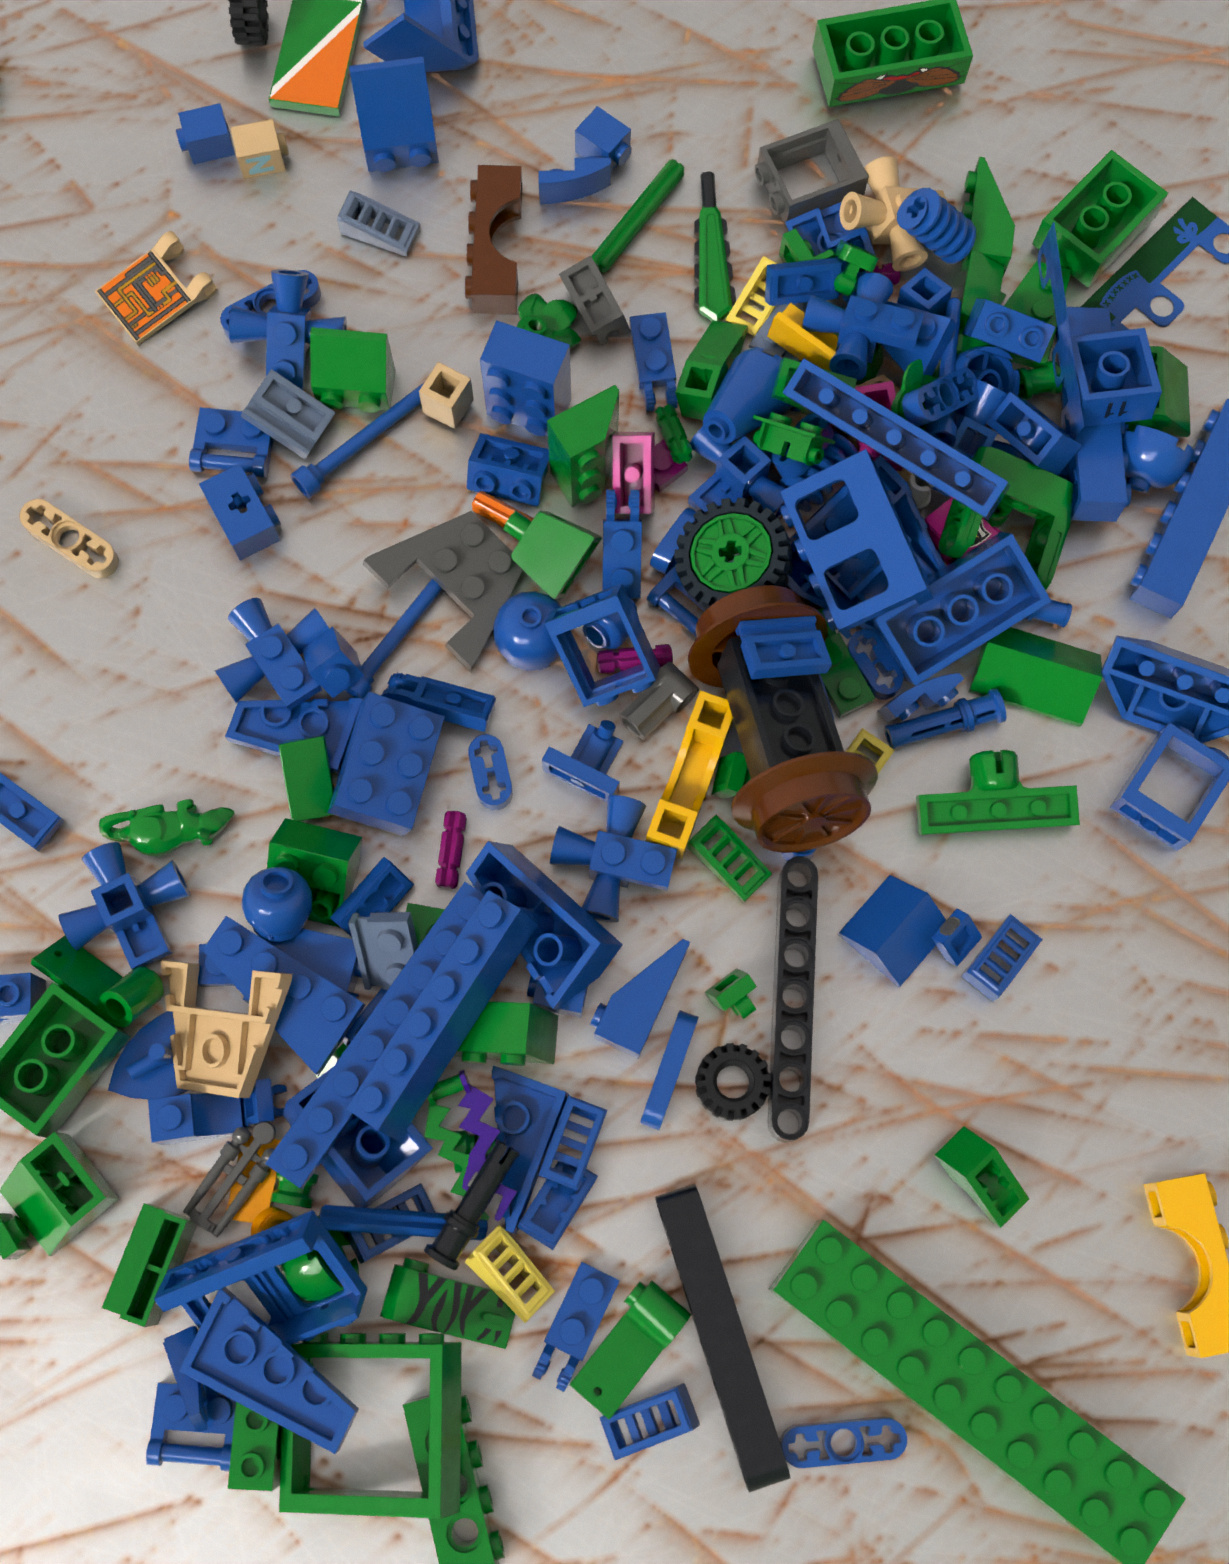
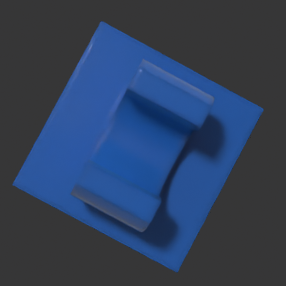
[241,1078,287,1127]

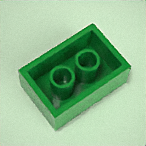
[1032,149,1168,288]
[0,982,131,1138]

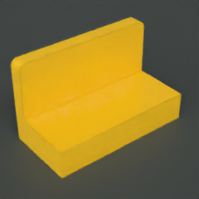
[767,302,838,371]

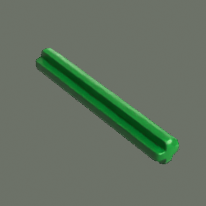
[591,159,685,273]

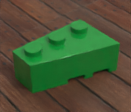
[454,1002,559,1066]

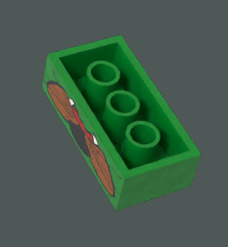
[812,0,973,107]

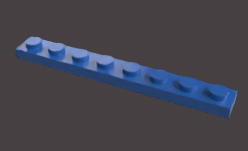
[265,882,485,1189]

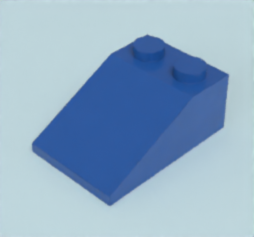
[349,56,439,172]

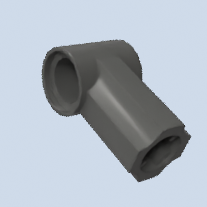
[620,662,699,740]

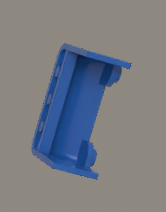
[363,0,478,73]

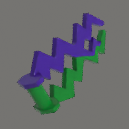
[425,1070,517,1221]

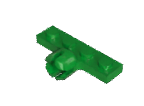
[916,750,1080,835]

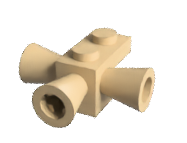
[840,156,946,272]

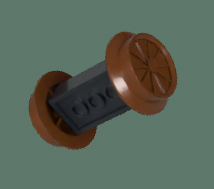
[688,585,878,853]

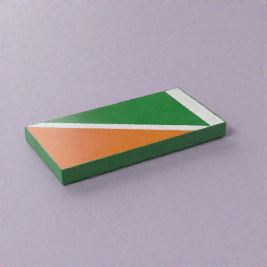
[269,0,366,117]

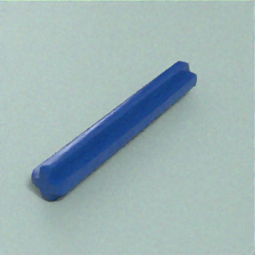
[319,1205,488,1241]

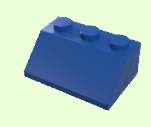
[282,1066,433,1208]

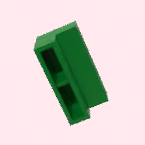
[102,1203,198,1327]

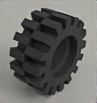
[228,0,269,45]
[695,1043,772,1121]

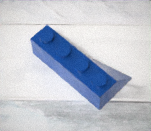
[466,841,623,1009]

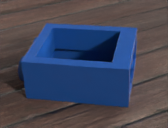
[544,583,660,707]
[1110,722,1229,851]

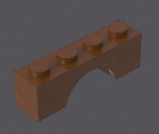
[465,165,523,315]

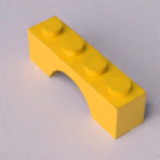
[646,690,733,860]
[1143,1173,1229,1358]

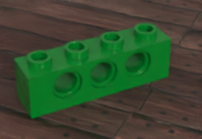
[403,1395,505,1564]

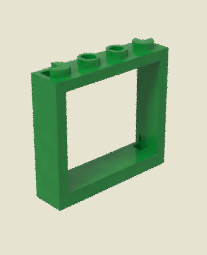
[279,1333,462,1519]

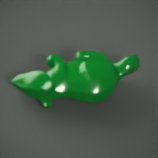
[99,799,235,857]

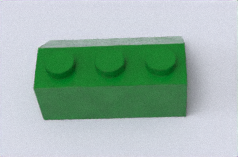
[547,385,619,507]

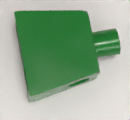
[503,511,603,600]

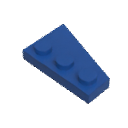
[225,698,363,774]

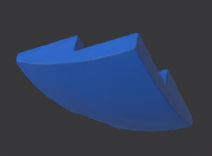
[785,202,878,264]

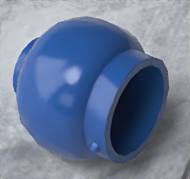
[241,867,313,942]

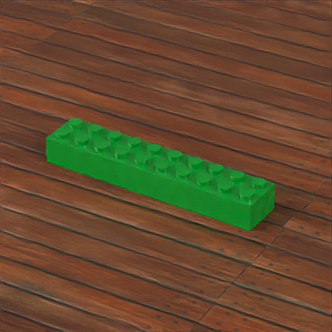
[768,1219,1186,1564]

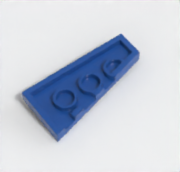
[202,916,365,1076]

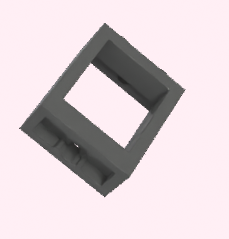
[755,119,869,226]

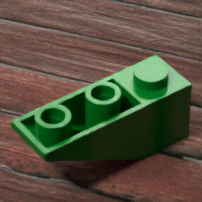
[960,157,1015,276]
[675,320,748,420]

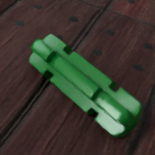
[655,404,693,464]

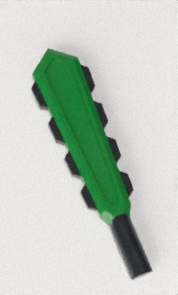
[694,171,736,321]

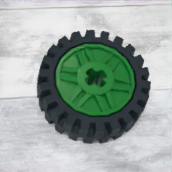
[674,498,793,610]

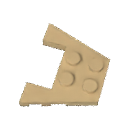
[161,961,292,1098]

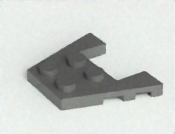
[363,511,523,671]

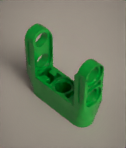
[939,446,1074,590]

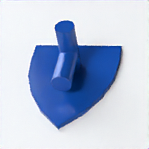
[108,1011,190,1100]

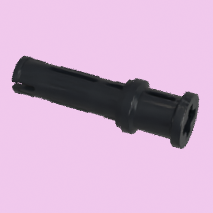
[424,1139,520,1271]

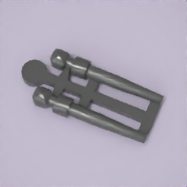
[183,1122,276,1237]

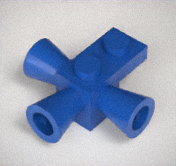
[229,269,347,391]
[802,272,924,381]
[932,379,1023,498]
[688,426,786,519]
[214,598,329,711]
[550,795,677,922]
[58,842,191,970]

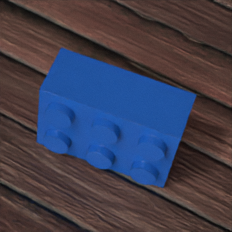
[480,320,571,436]
[327,691,445,836]

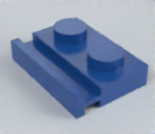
[735,616,832,679]

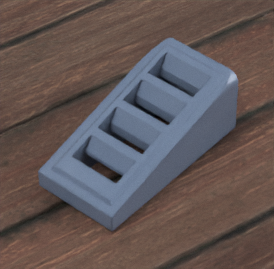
[337,191,421,257]

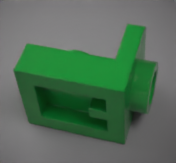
[779,228,836,263]

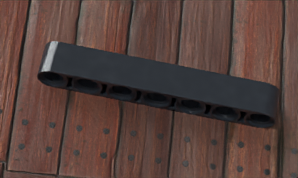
[767,856,818,1143]
[655,1184,791,1493]

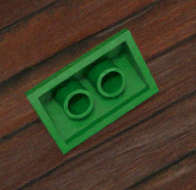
[968,627,1103,727]

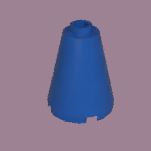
[703,347,793,444]

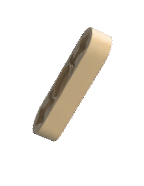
[19,499,119,578]

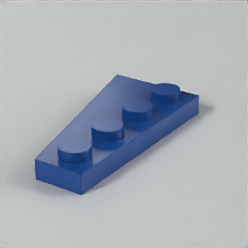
[179,1287,359,1454]

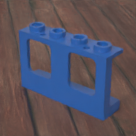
[780,449,934,639]
[154,1210,368,1345]

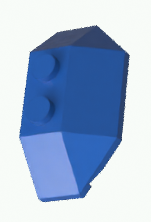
[1101,635,1229,743]

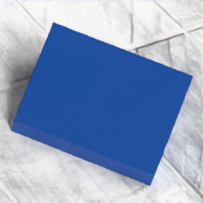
[838,875,946,987]

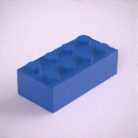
[870,532,1052,686]

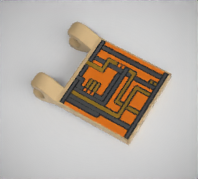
[95,231,217,346]

